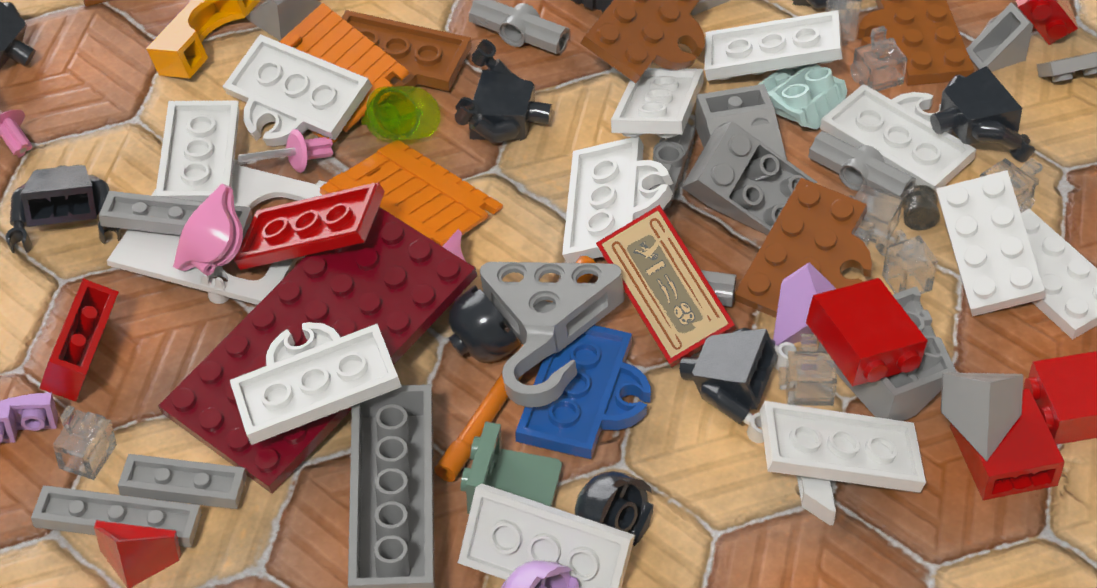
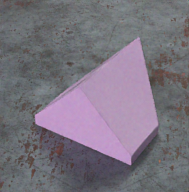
[773,262,836,346]

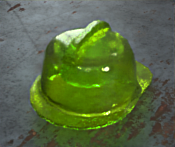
[361,86,440,141]

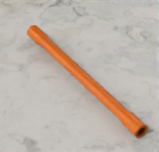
[434,256,596,482]

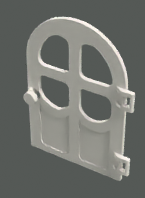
[107,159,327,305]

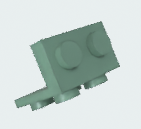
[461,422,562,514]

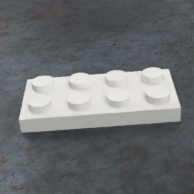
[704,10,843,81]
[611,68,704,138]
[155,101,239,202]
[936,170,1046,317]
[1021,209,1097,340]
[760,401,926,493]
[458,483,635,588]

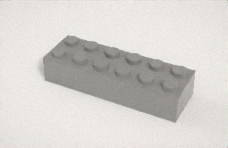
[348,384,435,588]

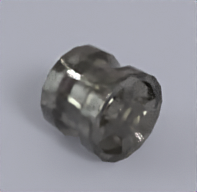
[901,185,940,231]

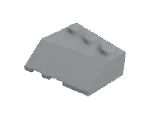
[817,286,956,421]

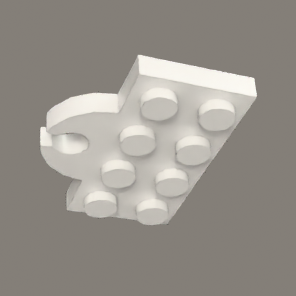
[223,34,372,146]
[820,84,976,196]
[562,136,674,263]
[230,322,402,445]

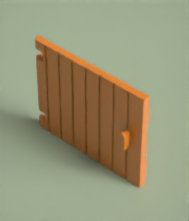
[279,3,410,144]
[320,139,503,246]

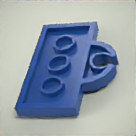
[515,325,651,459]

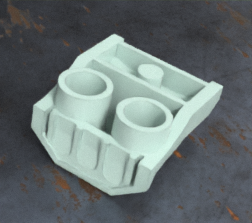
[758,63,848,129]

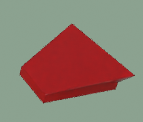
[94,520,181,588]

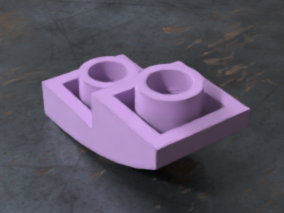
[0,392,58,443]

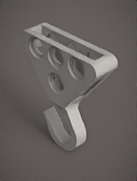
[479,262,625,407]

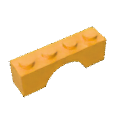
[146,0,261,78]

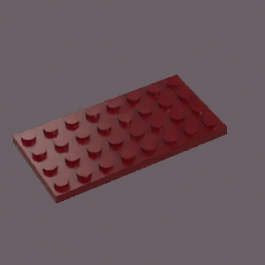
[158,207,477,494]

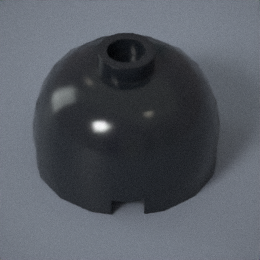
[448,285,520,363]
[575,471,653,546]

